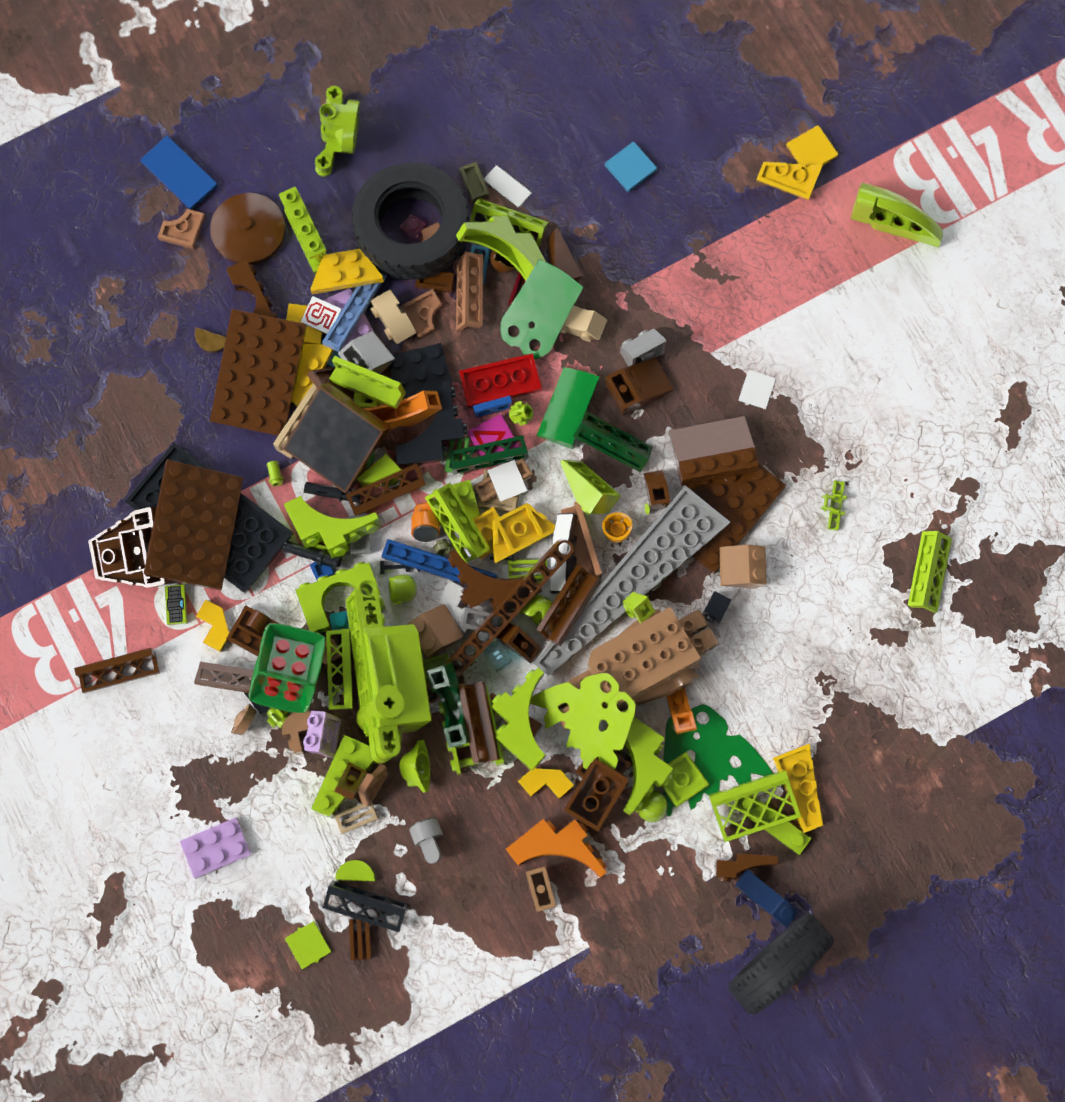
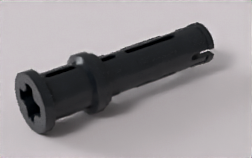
[283,540,343,571]

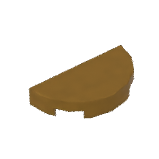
[195,327,226,353]

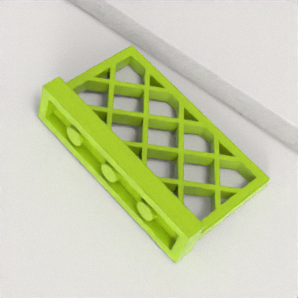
[708,770,801,842]

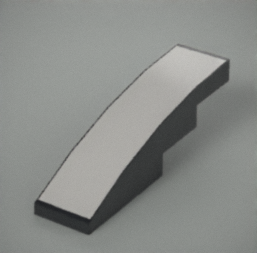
[550,513,578,594]

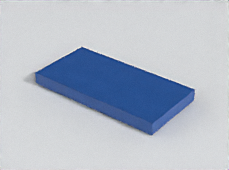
[140,136,218,210]

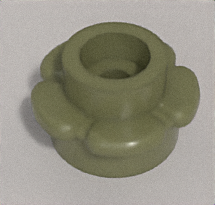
[433,539,452,556]

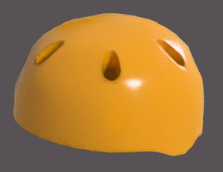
[602,512,633,543]

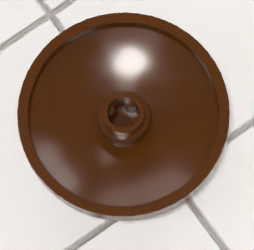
[210,193,286,265]

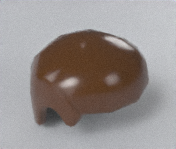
[490,250,516,274]

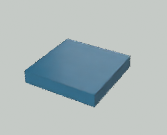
[605,141,657,192]

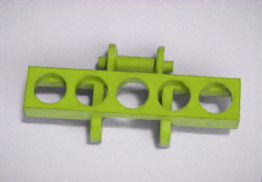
[820,480,847,531]

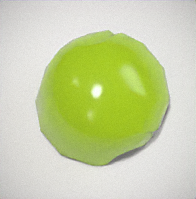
[638,790,667,822]

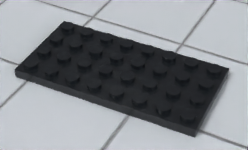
[125,443,294,594]

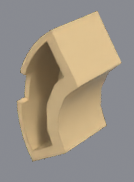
[370,290,416,344]
[560,305,607,342]

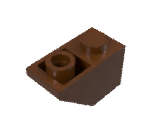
[643,470,671,511]

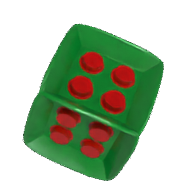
[249,623,325,713]

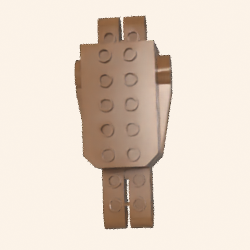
[558,607,720,730]

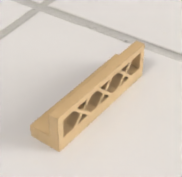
[273,383,318,459]

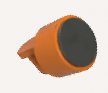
[411,498,440,542]

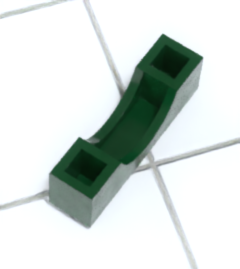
[426,662,469,748]

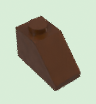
[496,622,542,664]

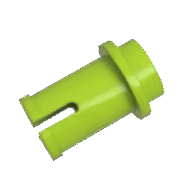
[266,461,284,487]

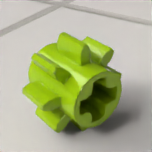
[509,401,533,426]
[267,708,290,729]

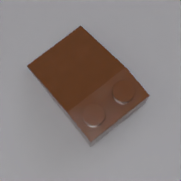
[564,758,629,831]

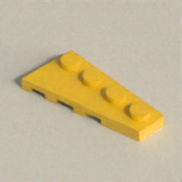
[772,743,823,833]

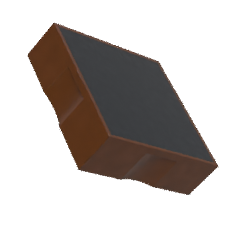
[283,383,391,493]

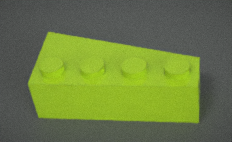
[311,735,375,819]

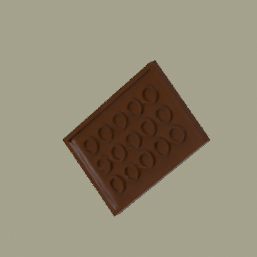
[210,309,307,436]
[143,459,244,591]
[686,464,786,574]

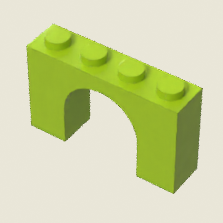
[295,562,386,634]

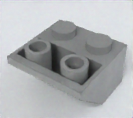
[338,331,396,374]

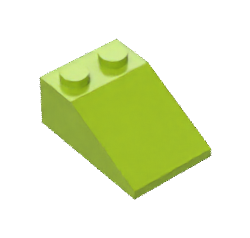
[560,459,621,515]

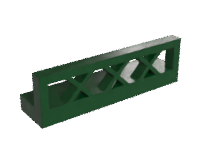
[573,411,653,472]
[448,435,528,475]

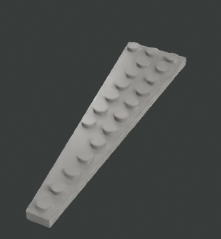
[534,486,730,676]

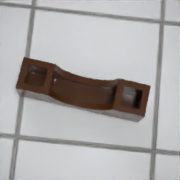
[226,260,278,318]

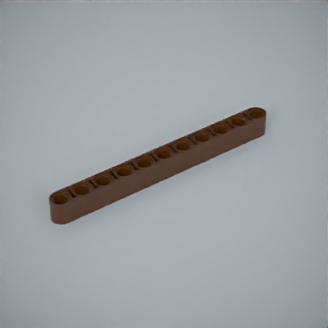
[426,538,574,704]

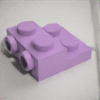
[304,711,341,758]

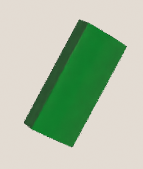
[536,367,599,449]

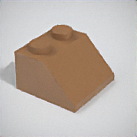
[720,545,767,589]
[407,604,465,658]

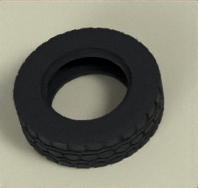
[352,162,469,280]

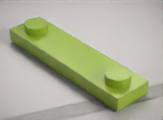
[736,795,811,855]

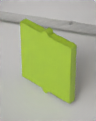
[285,921,331,970]

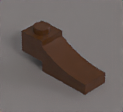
[714,853,778,882]

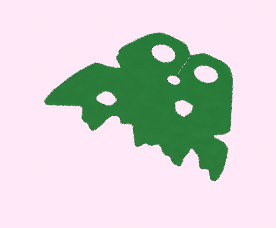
[663,704,773,817]

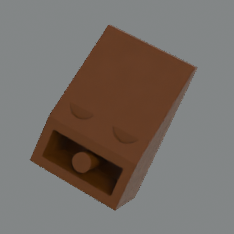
[605,357,674,416]

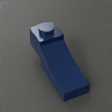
[735,870,799,928]

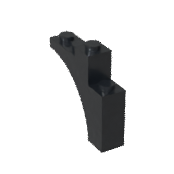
[395,381,468,467]

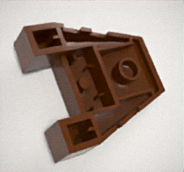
[89,507,177,588]

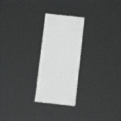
[484,165,531,207]

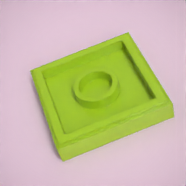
[661,752,709,808]

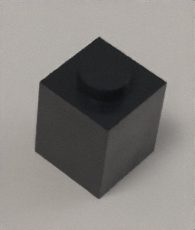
[703,591,732,624]

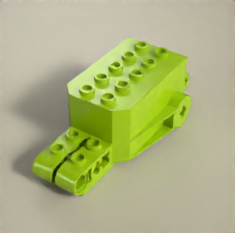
[345,579,431,764]

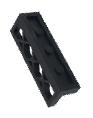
[322,880,409,932]

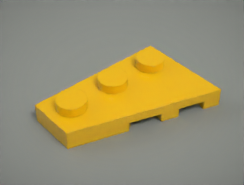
[756,162,823,201]

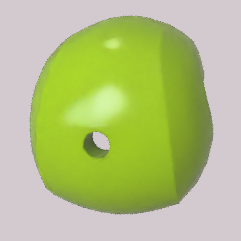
[388,574,417,604]
[519,595,552,626]

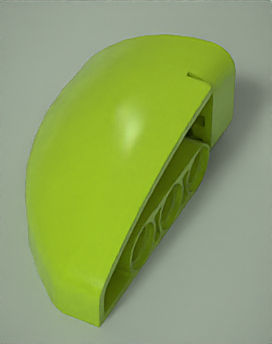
[850,182,943,248]

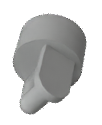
[409,817,443,864]

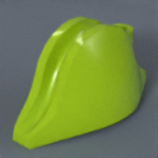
[399,740,430,793]

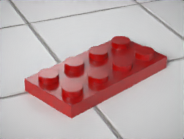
[459,353,542,408]

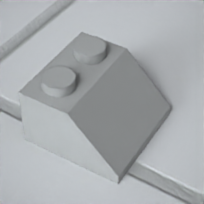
[620,328,666,366]

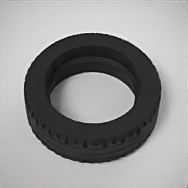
[728,913,834,1015]

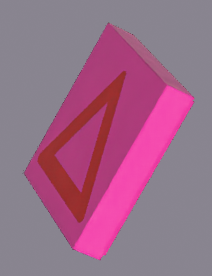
[468,414,519,456]

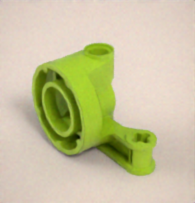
[315,86,360,177]

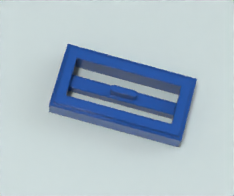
[473,396,512,418]

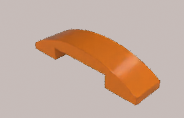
[666,688,696,734]

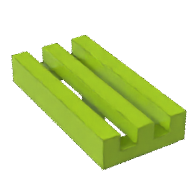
[508,560,547,580]

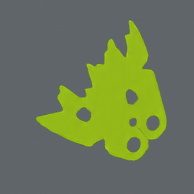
[530,673,635,770]

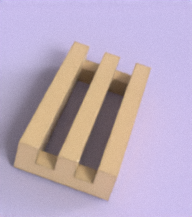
[334,802,379,834]

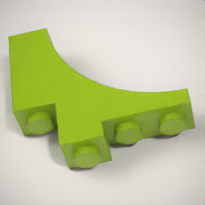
[456,216,546,281]
[284,496,382,558]
[492,667,546,772]
[623,710,673,815]

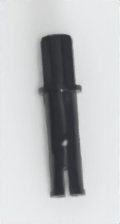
[304,482,362,503]

